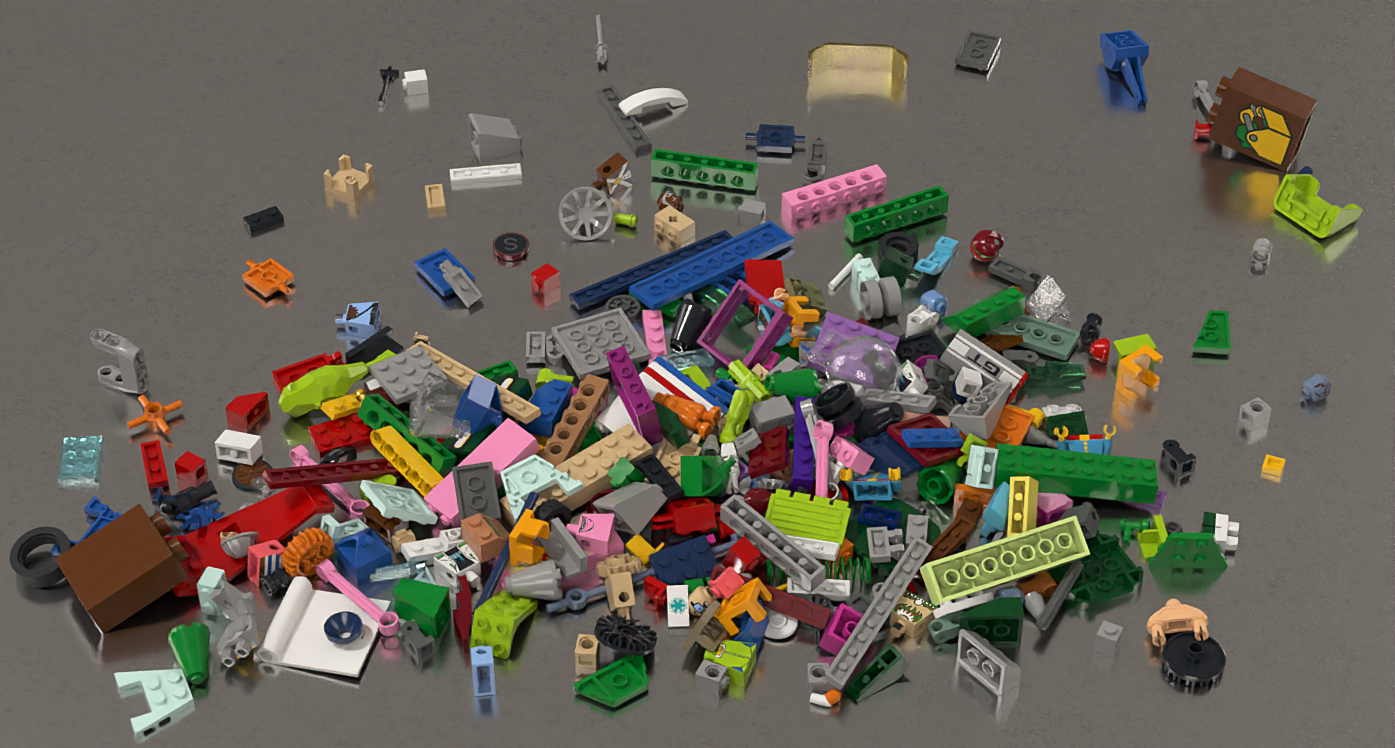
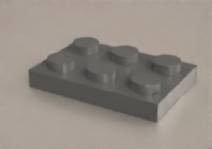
[955,30,1001,70]
[452,461,501,524]

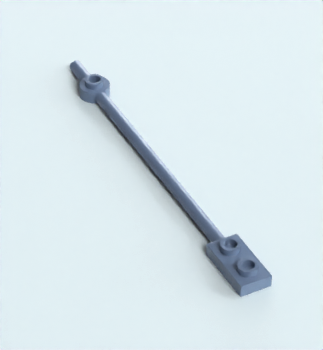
[546,533,742,613]

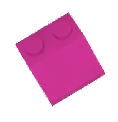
[818,603,867,657]

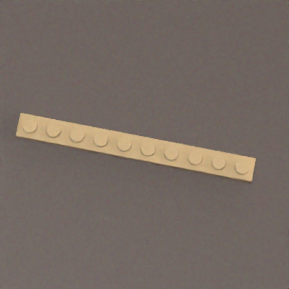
[406,341,541,424]

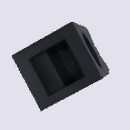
[1161,439,1196,477]

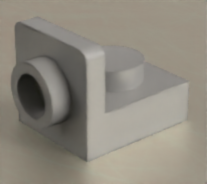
[733,428,761,462]

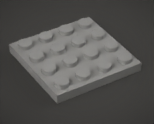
[551,308,651,380]

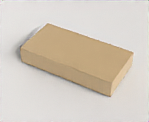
[425,184,446,213]

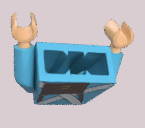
[757,288,807,347]

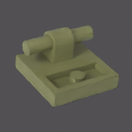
[785,277,828,315]

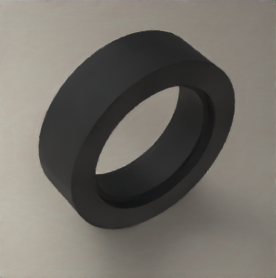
[9,526,73,588]

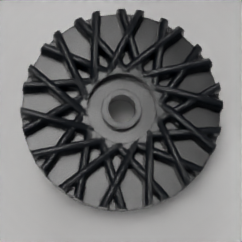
[594,614,658,656]
[1161,632,1226,687]

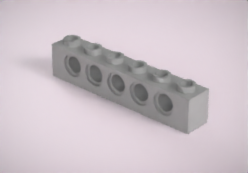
[720,494,825,593]

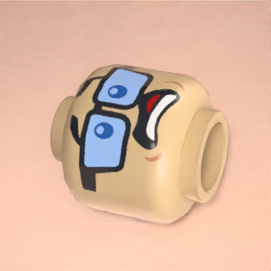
[688,586,717,617]

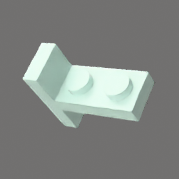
[320,514,369,559]

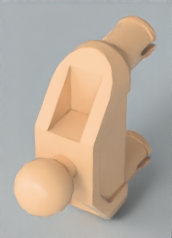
[1147,599,1209,646]

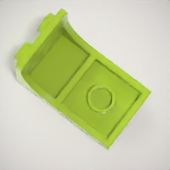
[469,590,538,659]

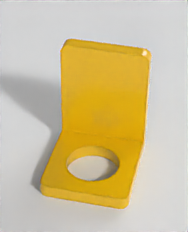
[625,534,665,565]

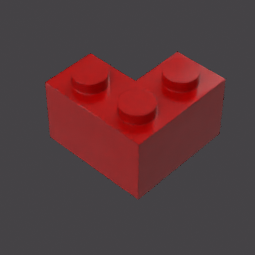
[722,536,767,574]

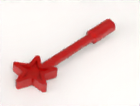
[1005,372,1029,405]

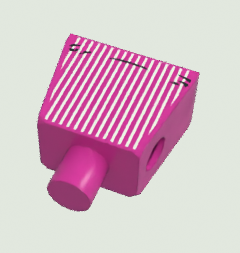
[1036,492,1073,526]

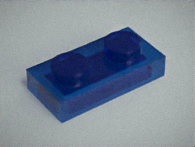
[857,503,902,530]

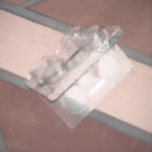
[1027,275,1071,322]

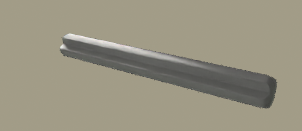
[1035,560,1084,631]

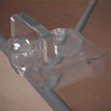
[251,476,276,499]

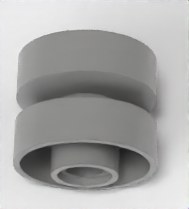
[860,276,902,320]

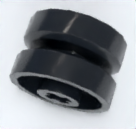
[814,382,865,430]

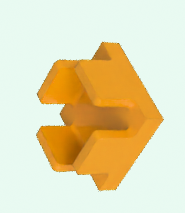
[509,509,550,567]

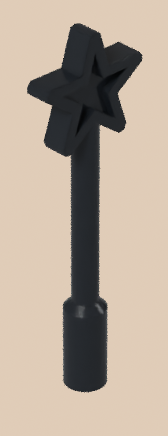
[377,66,399,106]

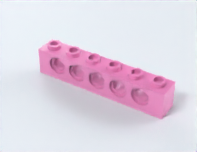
[782,164,887,220]

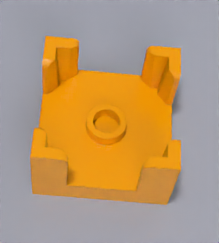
[782,296,820,347]
[1115,344,1163,401]
[717,577,772,636]

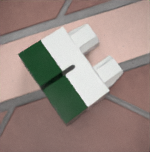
[1201,511,1239,555]

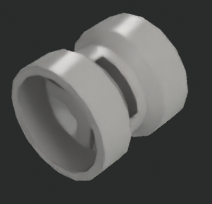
[1251,238,1273,264]

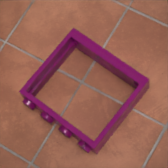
[697,279,793,370]
[606,345,663,446]

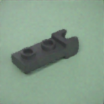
[988,256,1042,293]

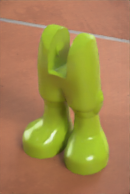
[719,390,754,446]

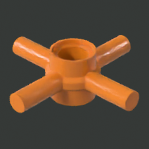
[126,395,183,435]

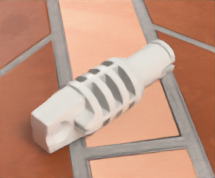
[721,443,740,494]

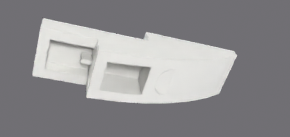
[401,527,464,566]

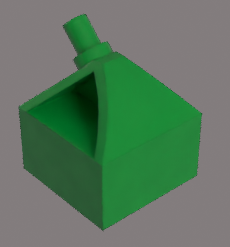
[680,456,736,496]

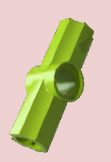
[728,359,773,402]

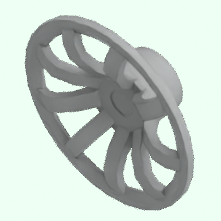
[558,187,613,241]

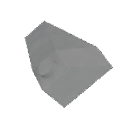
[948,381,1012,440]

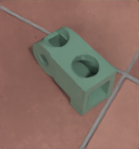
[928,610,964,644]

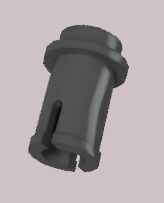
[903,497,928,516]

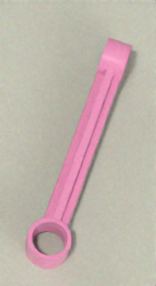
[813,420,833,498]
[289,445,369,522]
[315,559,400,636]

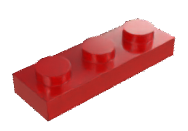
[140,440,169,489]

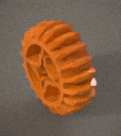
[281,527,334,578]

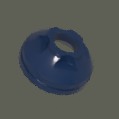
[324,611,362,645]

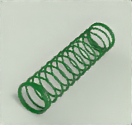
[767,557,871,583]

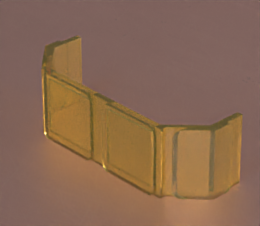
[807,42,908,90]

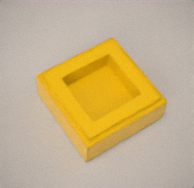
[1261,454,1286,477]

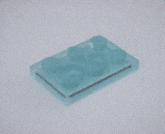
[57,436,103,485]
[370,560,426,583]

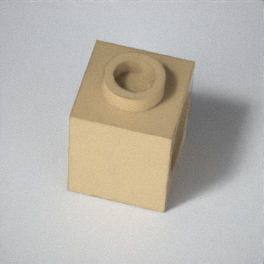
[575,634,600,669]

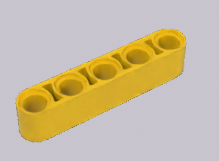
[370,426,444,497]

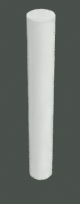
[828,253,863,290]

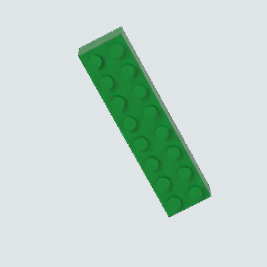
[994,443,1159,504]

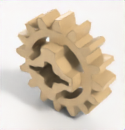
[596,553,641,577]

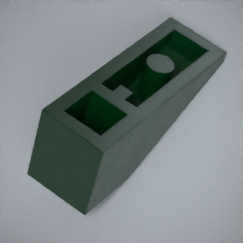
[844,643,911,702]

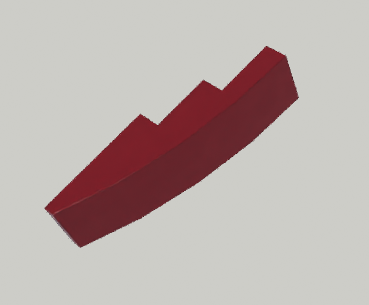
[452,575,473,654]

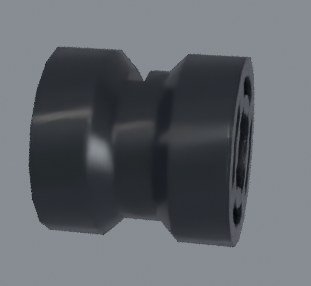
[261,568,289,596]

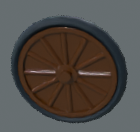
[232,459,273,490]

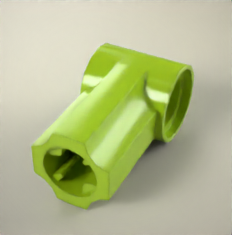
[534,368,575,390]

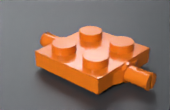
[242,258,295,297]

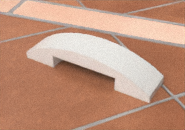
[619,88,688,116]

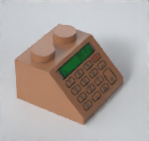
[461,513,510,563]

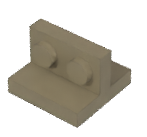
[681,599,728,652]

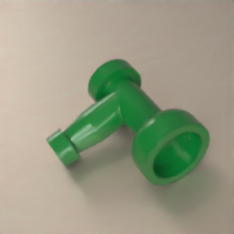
[1120,519,1151,544]

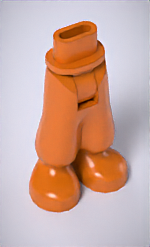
[652,392,722,440]

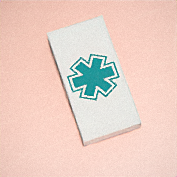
[667,585,689,628]

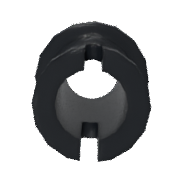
[666,534,693,548]

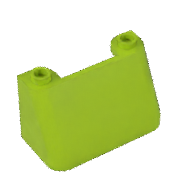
[1273,174,1363,238]

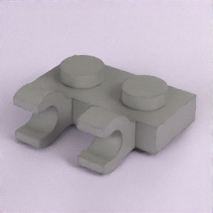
[867,526,905,563]

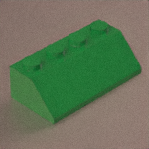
[942,287,1026,338]

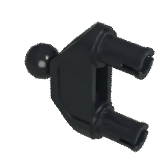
[160,480,218,516]

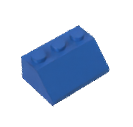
[517,379,573,438]

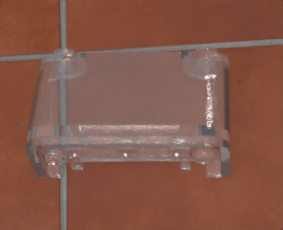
[408,371,471,439]

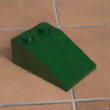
[957,597,1024,645]

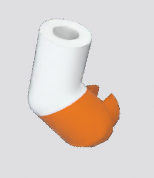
[810,689,842,707]

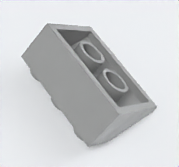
[957,629,1021,696]

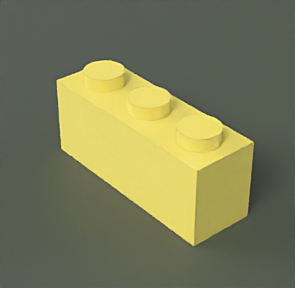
[1007,476,1039,537]

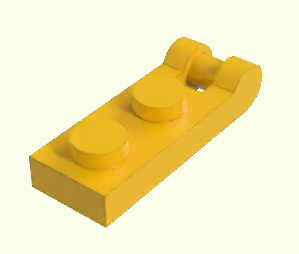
[321,388,366,420]

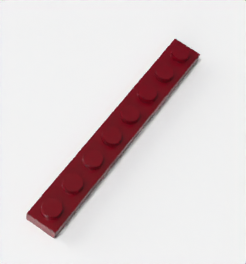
[262,458,403,490]

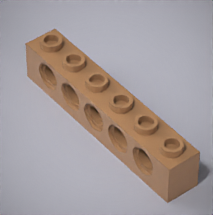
[539,374,610,467]

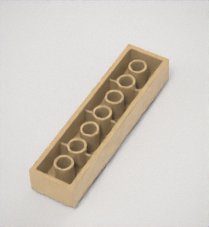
[499,424,653,528]

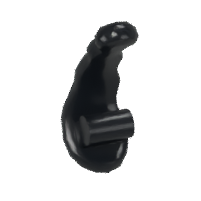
[320,447,357,464]

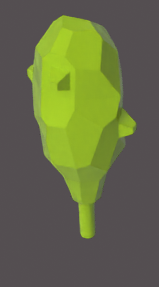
[278,354,390,418]

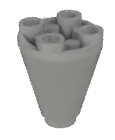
[505,559,562,601]

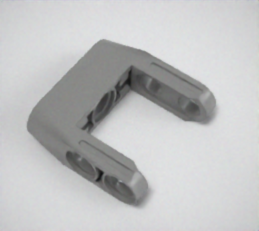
[90,329,149,394]

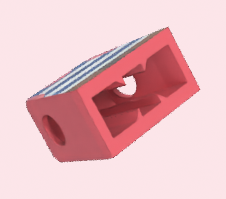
[247,540,286,588]

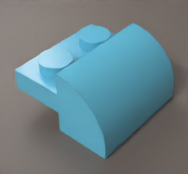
[979,482,1010,538]

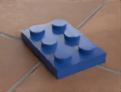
[414,248,475,297]

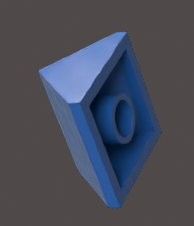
[730,599,769,652]

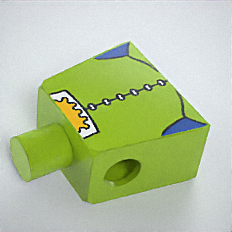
[704,640,756,687]

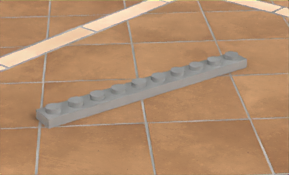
[822,536,932,690]

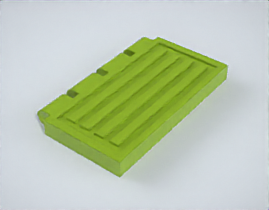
[765,488,851,548]

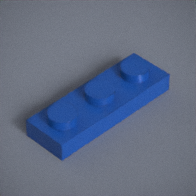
[901,428,963,448]

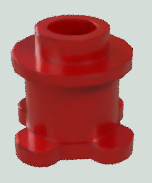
[1194,120,1213,141]

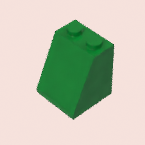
[392,577,451,646]

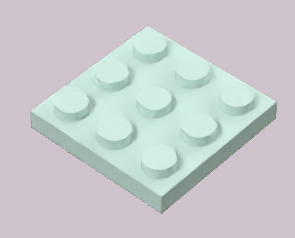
[360,480,438,525]

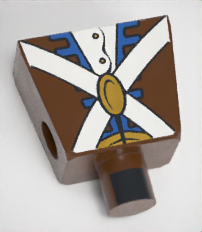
[591,152,633,196]

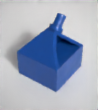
[452,374,503,434]
[335,527,393,586]

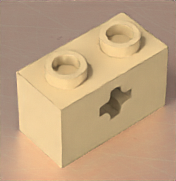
[654,205,695,245]

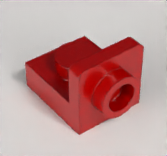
[644,575,669,611]

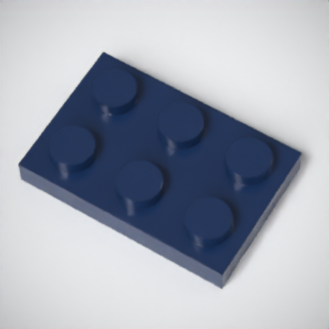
[648,535,718,586]

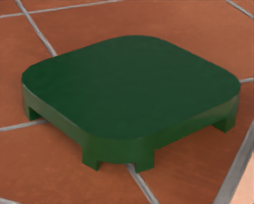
[845,498,941,578]
[1047,530,1144,611]

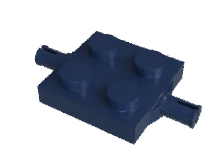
[746,124,806,153]

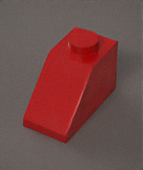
[225,392,269,430]

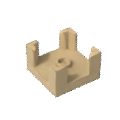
[323,154,374,201]

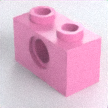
[829,435,875,476]

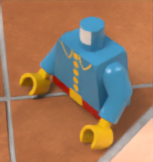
[1054,425,1116,455]
[840,467,902,500]

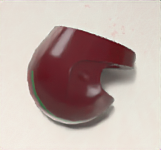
[970,230,1004,263]

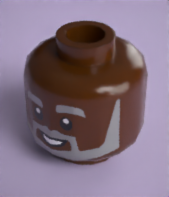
[656,191,684,213]

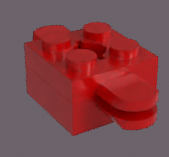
[651,496,722,536]

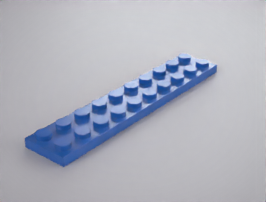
[629,221,794,311]

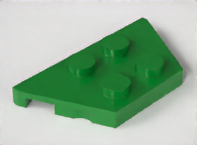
[1148,532,1228,568]
[573,655,649,708]

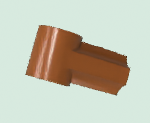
[1015,571,1058,599]

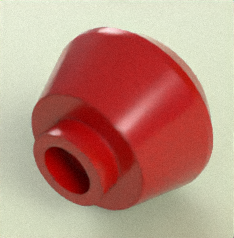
[1089,337,1110,363]

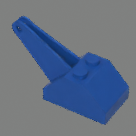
[1100,30,1149,104]

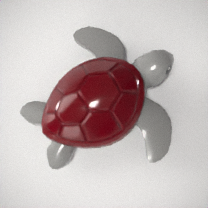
[737,478,775,517]

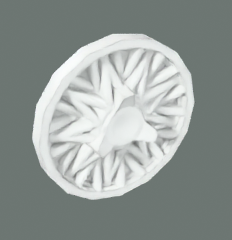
[764,609,798,639]

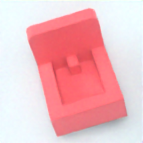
[707,566,745,599]

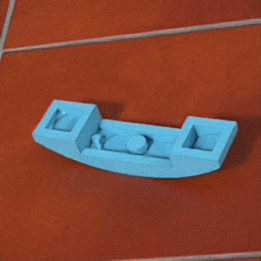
[914,236,959,275]

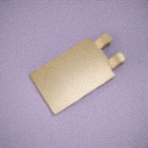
[644,434,702,487]

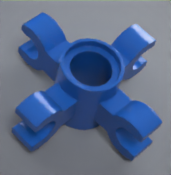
[176,501,225,531]

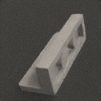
[538,517,588,579]

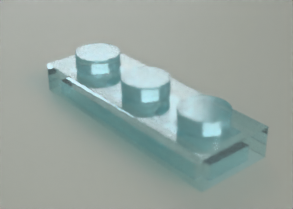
[660,348,715,371]

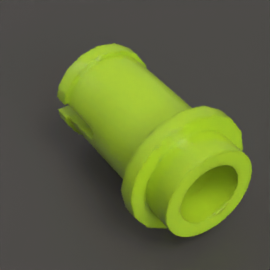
[614,212,638,228]

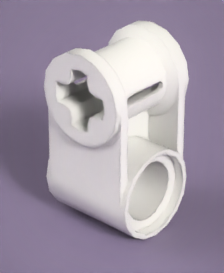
[906,305,939,336]

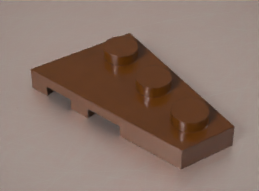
[979,334,1023,352]

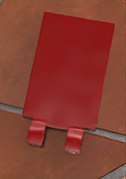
[744,259,785,316]
[271,351,346,394]

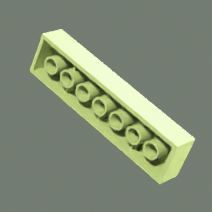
[919,515,1090,606]

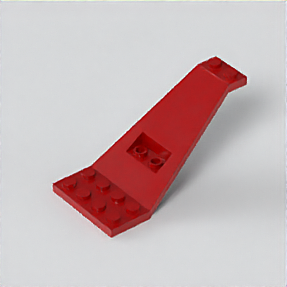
[163,485,335,597]

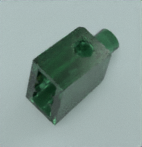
[878,245,922,288]

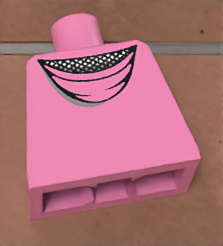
[566,514,615,556]

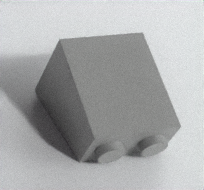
[468,113,523,162]
[593,481,668,535]

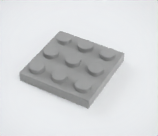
[369,346,448,405]

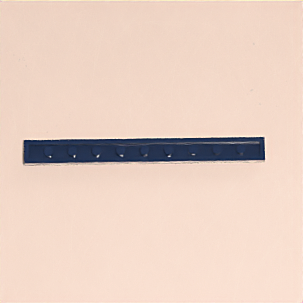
[569,230,733,310]

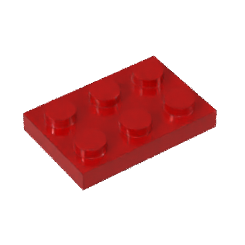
[308,413,373,458]

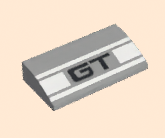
[939,329,1025,395]

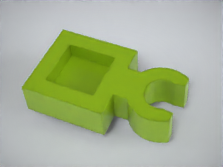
[956,433,988,470]

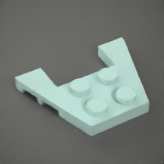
[500,454,583,522]
[114,669,194,738]

